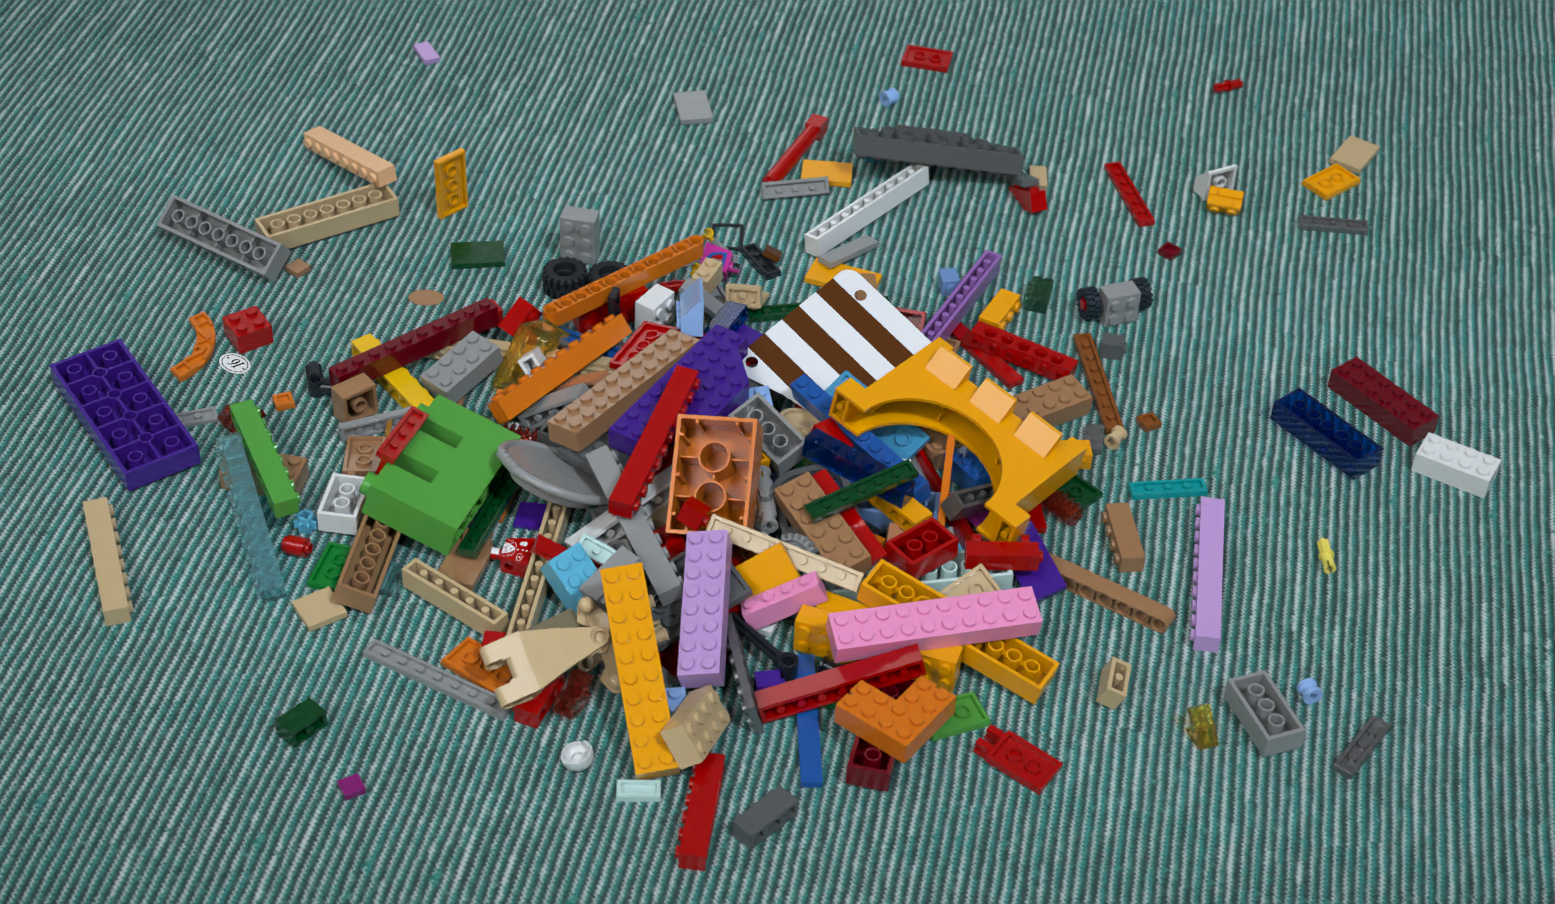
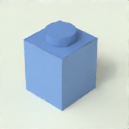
[937,268,960,296]

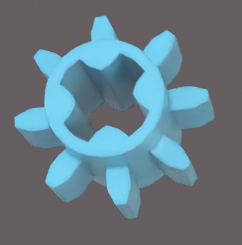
[293,510,318,534]

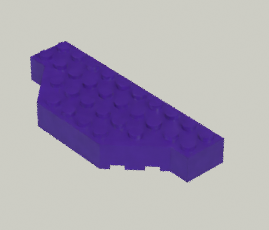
[608,324,749,456]

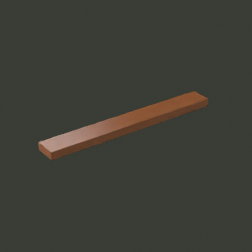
[1073,333,1124,434]

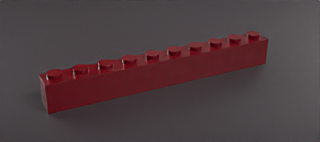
[328,298,498,386]

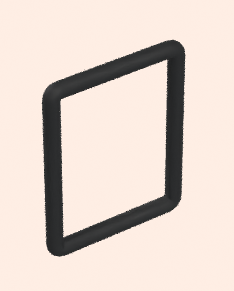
[712,223,744,250]

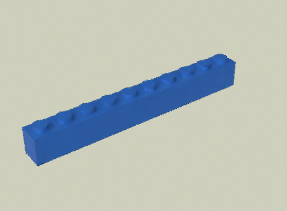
[790,373,931,504]

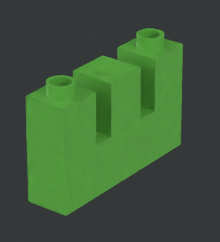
[359,394,521,556]

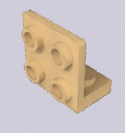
[725,283,769,310]

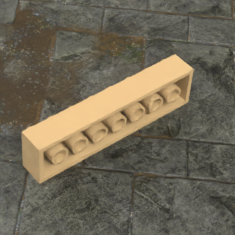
[254,184,400,249]

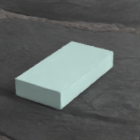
[616,779,661,802]

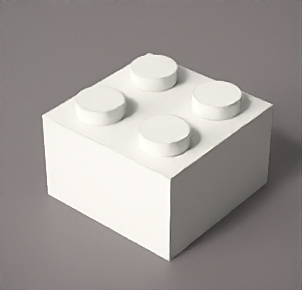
[634,284,675,330]

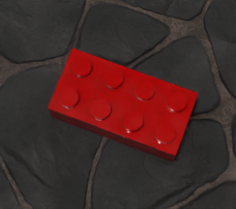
[572,285,648,334]

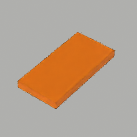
[441,636,513,693]

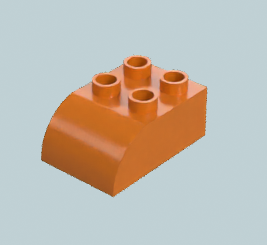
[665,414,764,535]

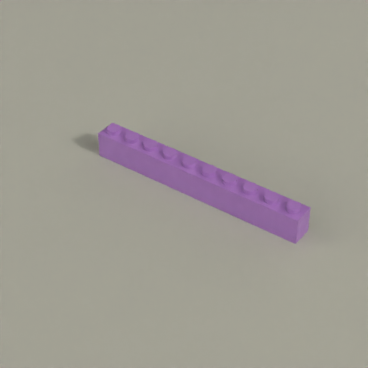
[921,250,1002,342]

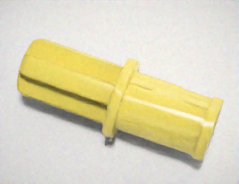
[1317,538,1336,574]

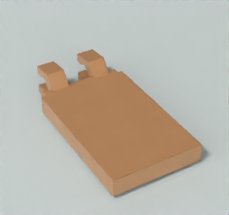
[342,436,387,477]
[438,528,493,592]

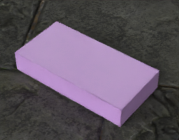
[413,41,440,65]

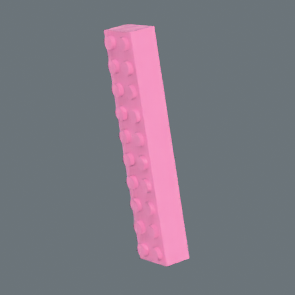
[826,586,1043,663]

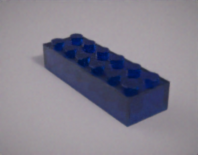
[1270,388,1384,480]

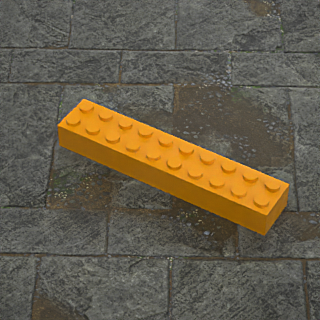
[857,559,1060,705]
[600,562,680,780]

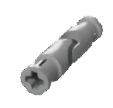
[757,465,779,533]

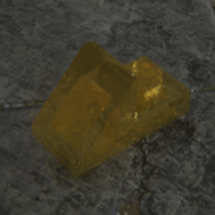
[1185,703,1219,750]

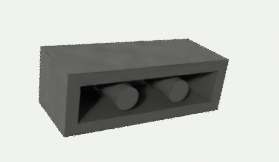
[732,785,799,850]

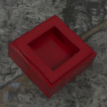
[1157,242,1182,261]

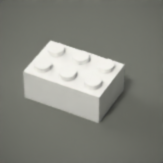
[317,473,367,535]

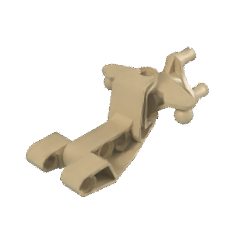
[479,594,669,710]

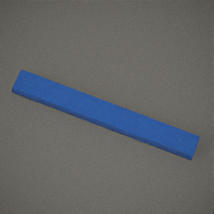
[796,654,823,788]

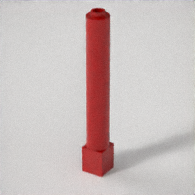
[762,113,828,182]

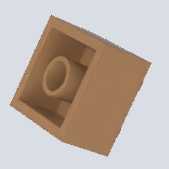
[331,372,379,423]

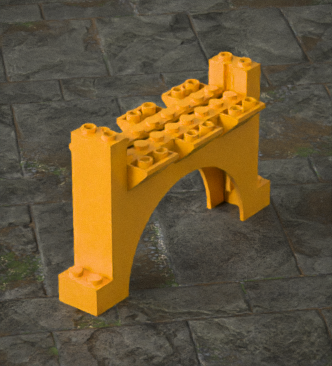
[828,337,1087,542]

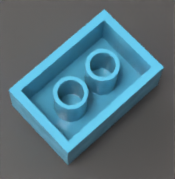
[540,542,598,614]

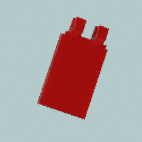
[973,724,1063,795]

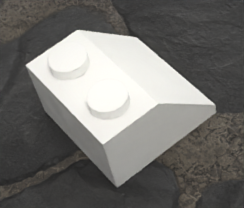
[1193,164,1238,201]

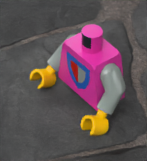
[690,228,741,282]

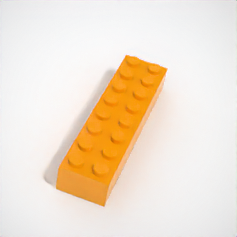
[793,604,963,693]

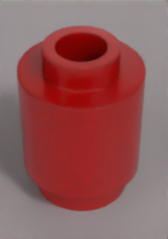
[281,535,313,558]

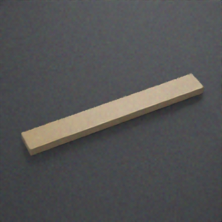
[706,514,865,593]

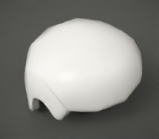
[561,740,594,772]

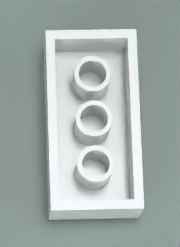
[1411,433,1501,498]

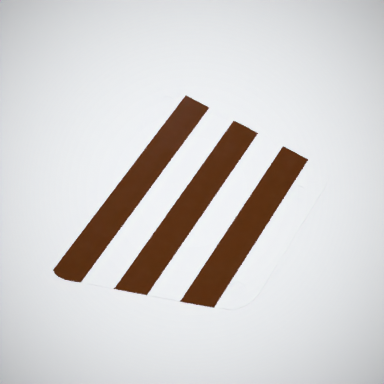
[742,270,931,427]

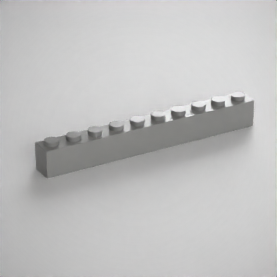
[585,444,684,607]

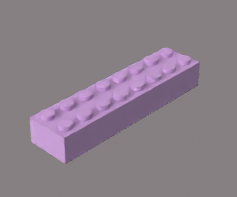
[677,529,732,688]

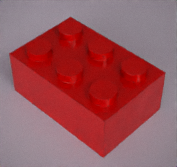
[885,517,959,579]

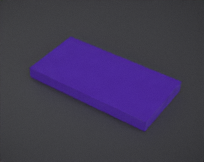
[1012,521,1067,603]

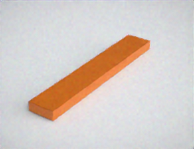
[937,434,955,527]

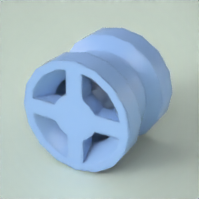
[879,88,900,107]
[1296,678,1323,705]

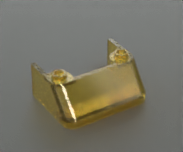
[492,319,570,390]

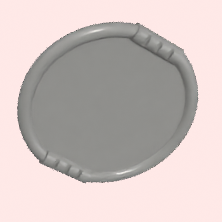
[496,439,609,508]

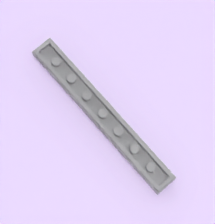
[362,639,512,721]

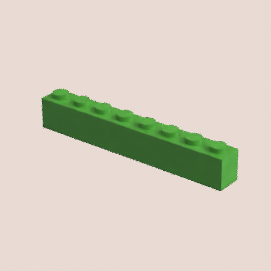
[229,399,301,518]

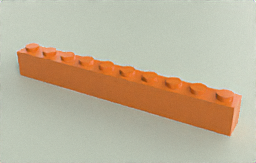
[487,314,632,424]

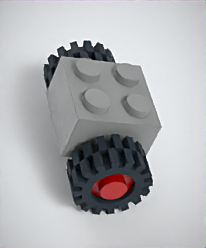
[1076,277,1153,327]

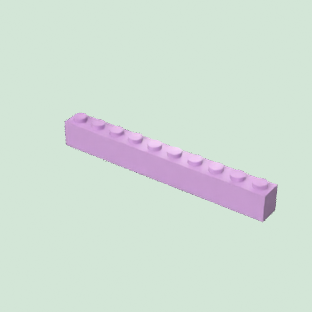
[1189,496,1225,653]

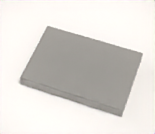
[673,90,713,125]

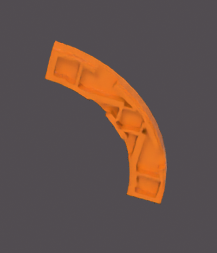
[170,311,216,382]

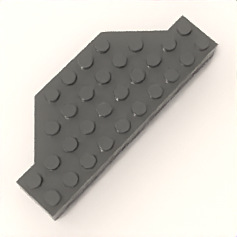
[851,125,1024,177]

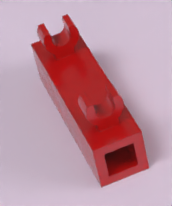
[964,534,1043,571]

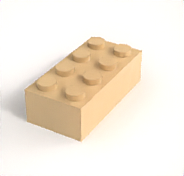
[660,684,731,769]

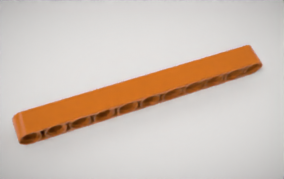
[543,235,704,328]

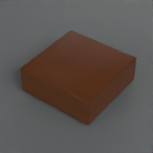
[762,244,782,262]

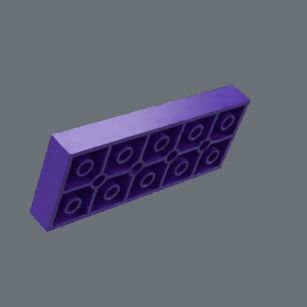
[49,339,201,492]

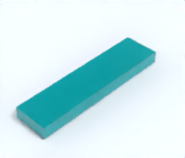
[1128,478,1208,500]

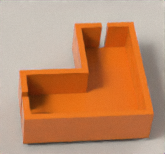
[834,676,957,764]

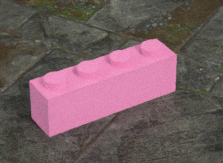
[740,571,828,630]

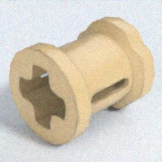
[1104,425,1127,450]

